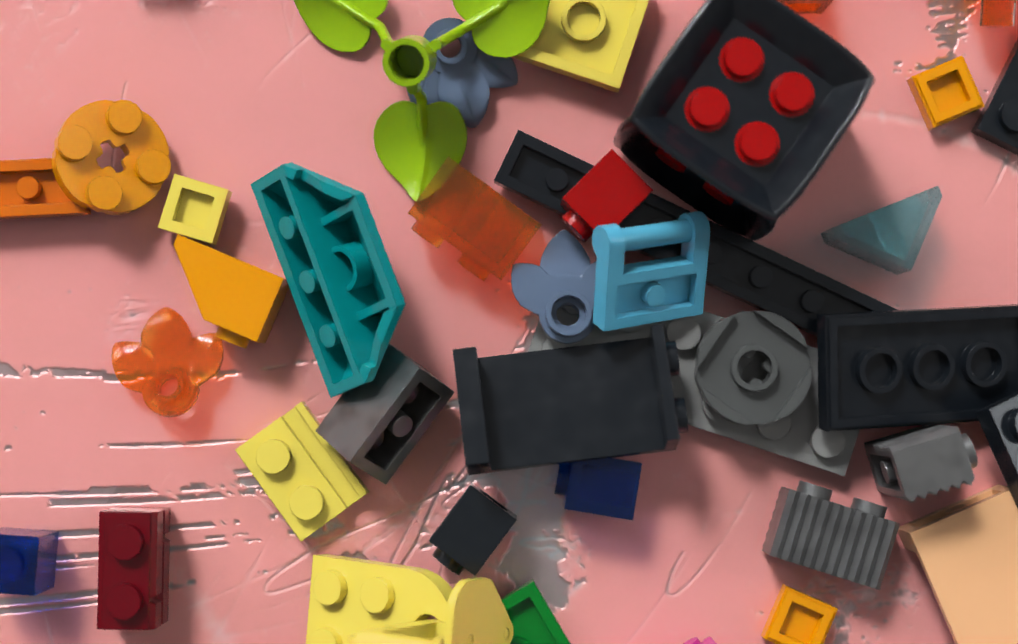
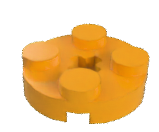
[52,100,171,215]

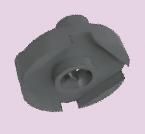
[694,311,812,425]

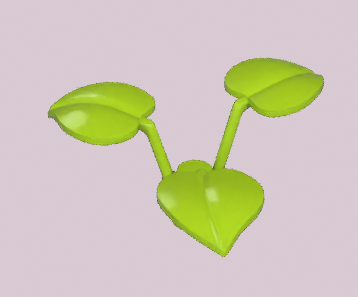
[294,0,550,202]

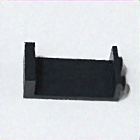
[453,324,688,475]

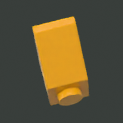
[173,234,289,349]

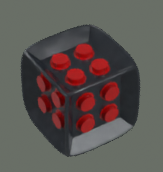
[613,0,875,241]

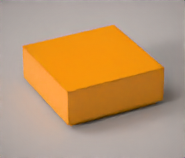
[907,55,985,131]
[761,584,838,644]

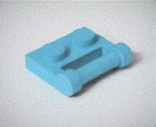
[592,211,710,332]

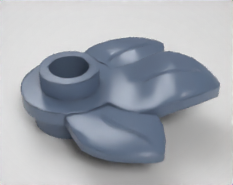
[406,18,518,128]
[511,230,596,344]

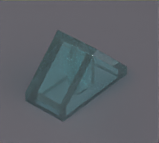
[821,186,942,275]

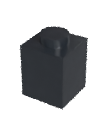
[429,482,517,575]

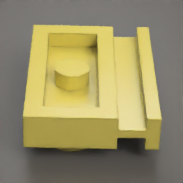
[235,401,369,541]

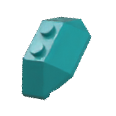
[251,162,406,398]

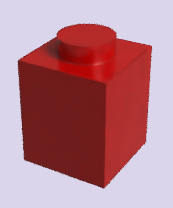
[560,149,653,242]

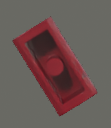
[97,507,170,630]

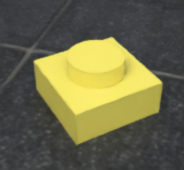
[158,173,232,246]

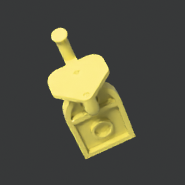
[306,554,514,644]

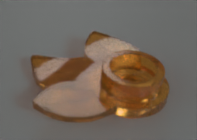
[111,307,224,417]

